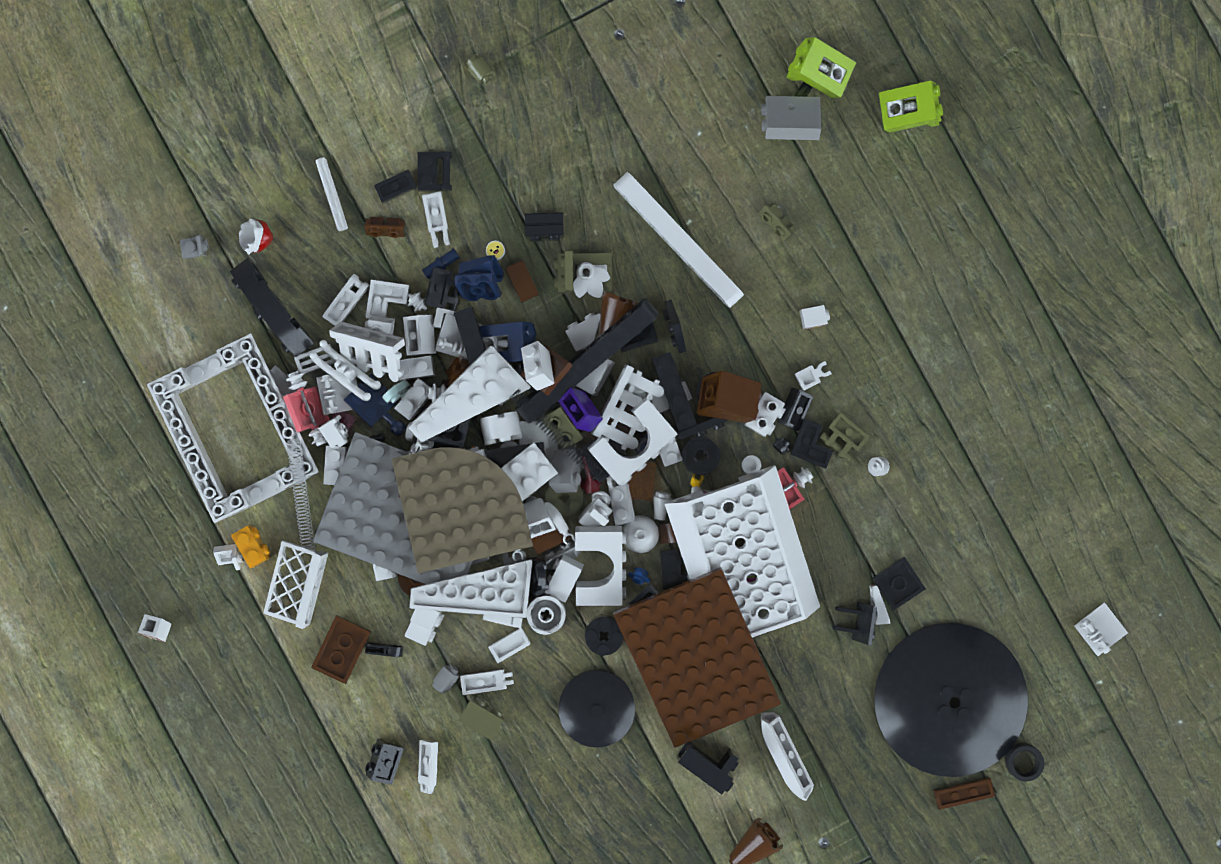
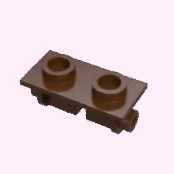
[364,217,405,238]

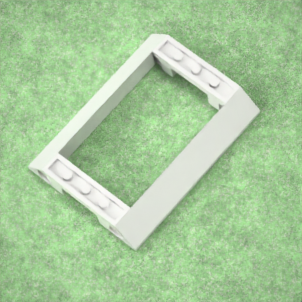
[147,333,319,523]

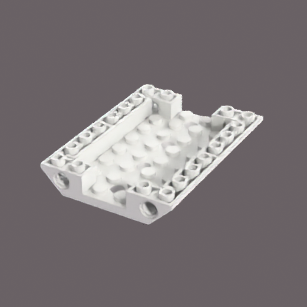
[664,465,820,637]

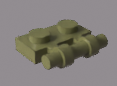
[819,412,870,462]

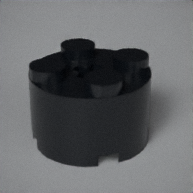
[585,615,623,656]

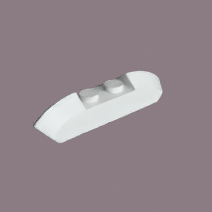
[761,712,814,801]

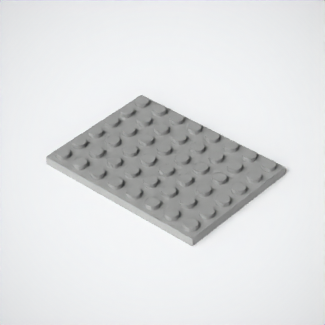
[313,432,472,584]

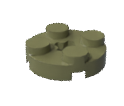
[545,485,583,517]

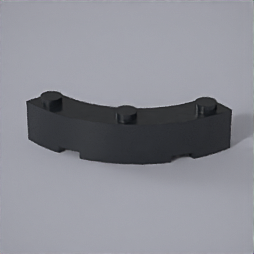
[230,258,314,357]

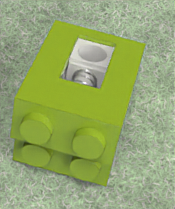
[786,37,856,98]
[879,81,943,132]

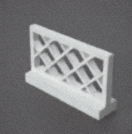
[263,540,328,629]

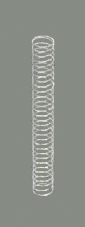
[286,439,316,550]

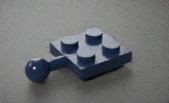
[344,373,406,435]

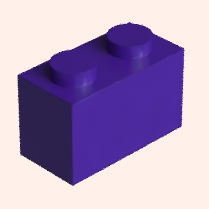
[559,387,603,432]

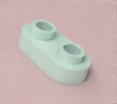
[382,380,410,403]

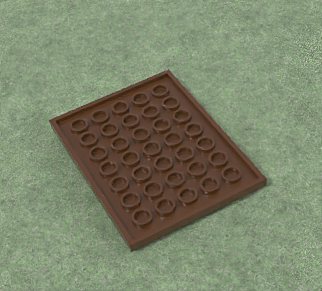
[613,567,781,748]

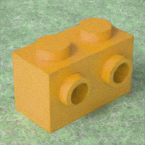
[231,525,271,569]

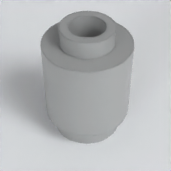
[432,664,460,694]

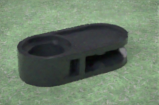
[365,643,403,657]

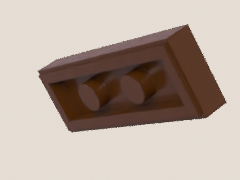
[933,777,995,810]

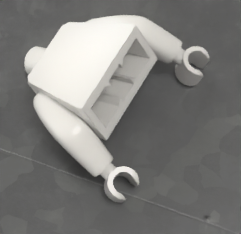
[512,496,575,561]

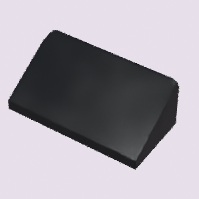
[777,387,814,431]

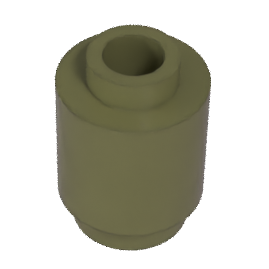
[466,54,494,84]

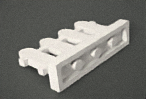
[329,322,405,382]
[591,364,664,451]

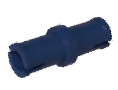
[422,248,460,279]

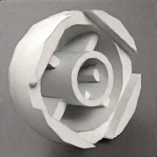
[622,515,659,554]

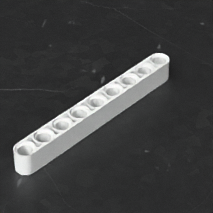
[613,172,744,308]

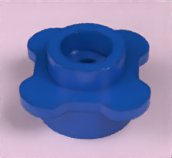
[628,567,650,585]

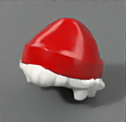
[239,218,273,254]

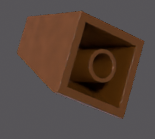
[697,371,761,423]

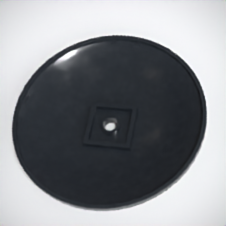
[874,623,1028,777]

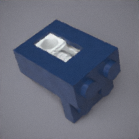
[479,322,536,363]

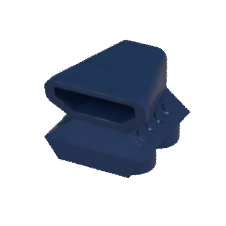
[454,255,504,301]

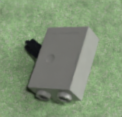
[761,82,821,140]

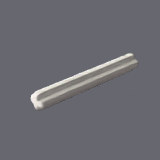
[316,157,348,231]

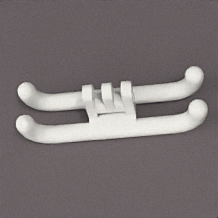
[309,340,381,401]

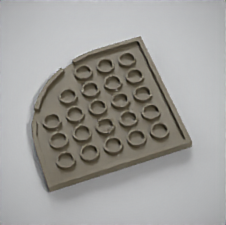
[391,447,533,573]

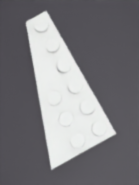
[407,346,531,442]
[409,559,532,618]

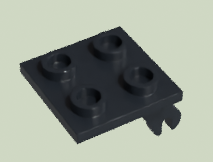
[833,602,878,646]

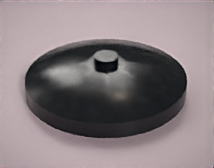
[558,670,635,748]

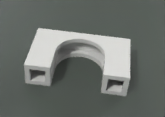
[587,398,678,485]
[575,526,626,606]

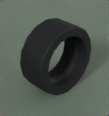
[1005,743,1045,782]

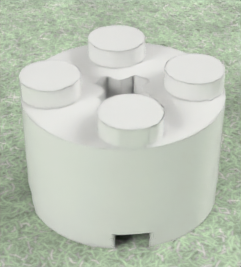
[480,411,522,445]
[527,594,566,635]

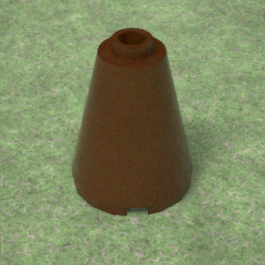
[598,291,638,337]
[729,818,783,864]

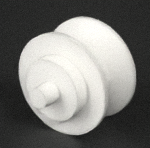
[408,292,427,312]
[868,457,889,476]

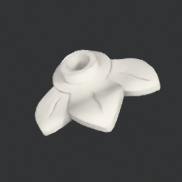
[573,262,610,298]

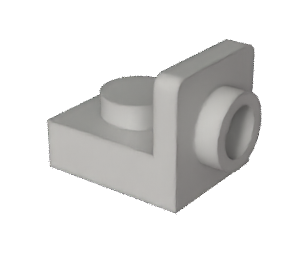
[180,235,209,259]

